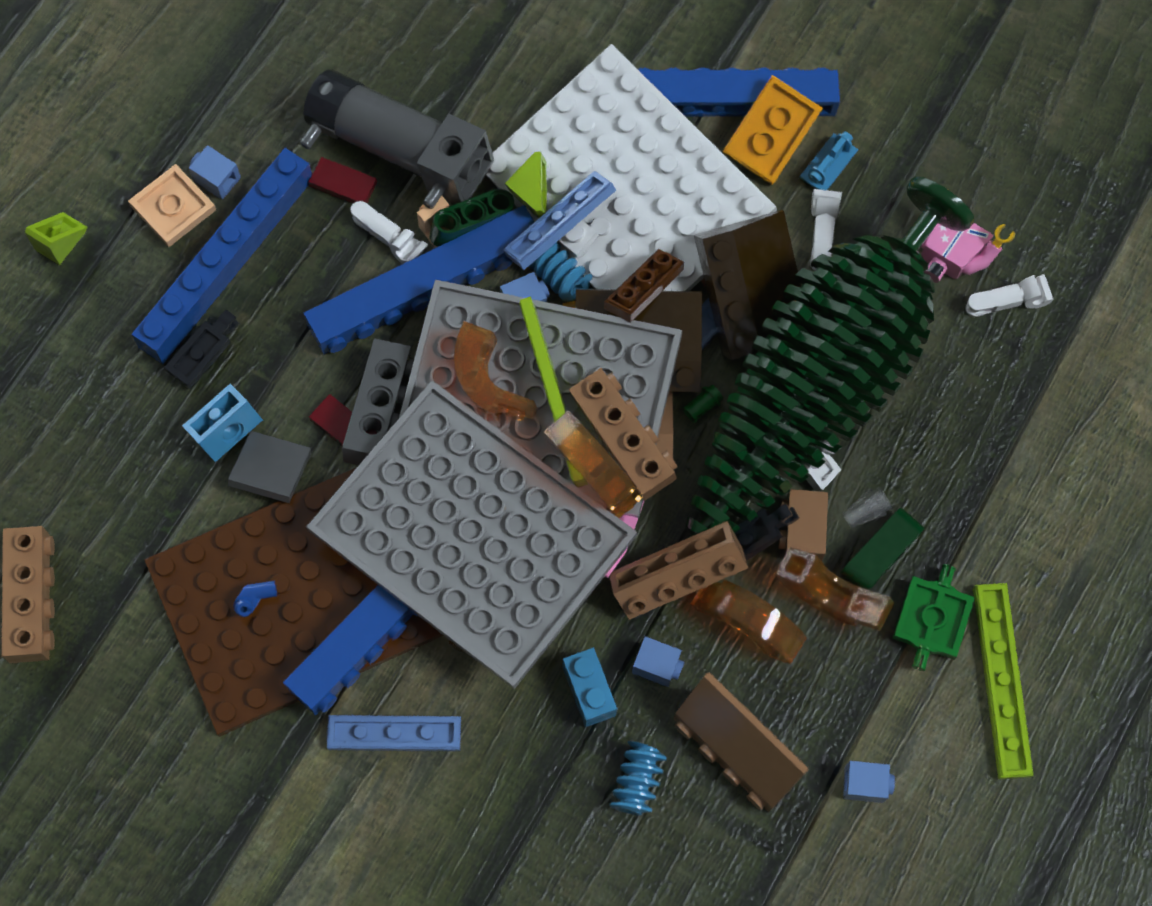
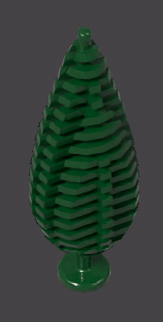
[686,176,974,538]

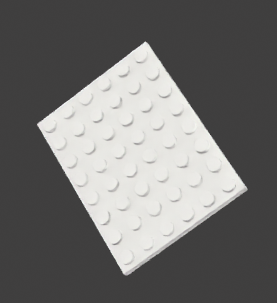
[486,44,777,291]

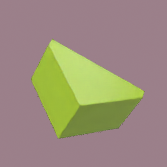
[505,151,547,218]
[25,212,87,265]

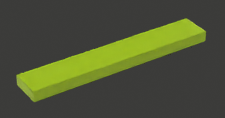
[519,296,589,488]
[973,583,1034,780]

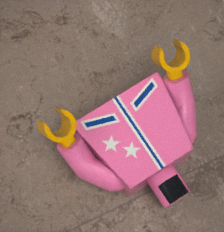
[921,223,1015,283]

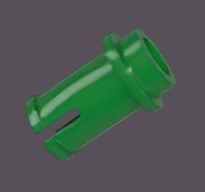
[682,385,723,423]

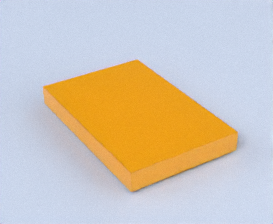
[722,75,823,185]

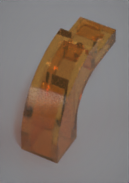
[454,321,538,421]
[544,410,642,518]
[775,547,894,631]
[690,579,807,665]

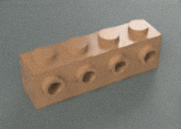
[569,368,677,501]
[610,521,748,620]
[2,526,55,663]

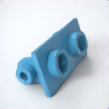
[799,131,858,190]

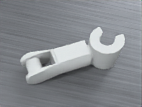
[810,189,842,271]
[351,201,428,264]
[965,274,1053,317]

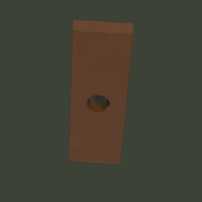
[604,249,684,322]

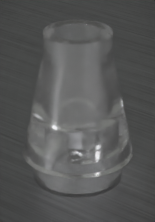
[842,487,892,528]

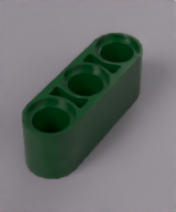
[429,188,515,247]
[840,507,925,595]

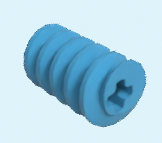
[528,242,593,302]
[609,741,667,816]

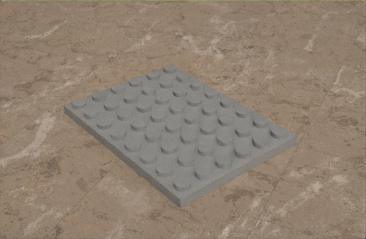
[399,280,683,518]
[307,380,637,689]

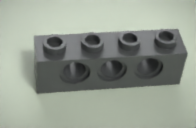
[342,338,414,465]

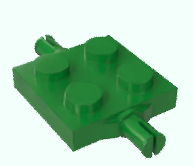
[892,564,975,671]

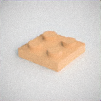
[128,164,216,247]

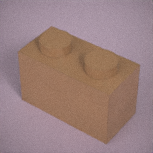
[778,489,828,562]

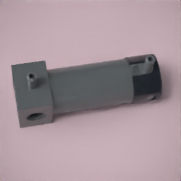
[300,69,494,209]

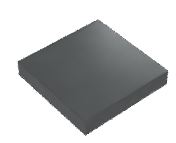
[228,431,311,503]

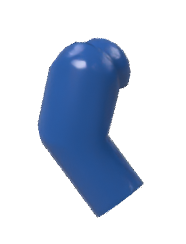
[233,580,277,617]

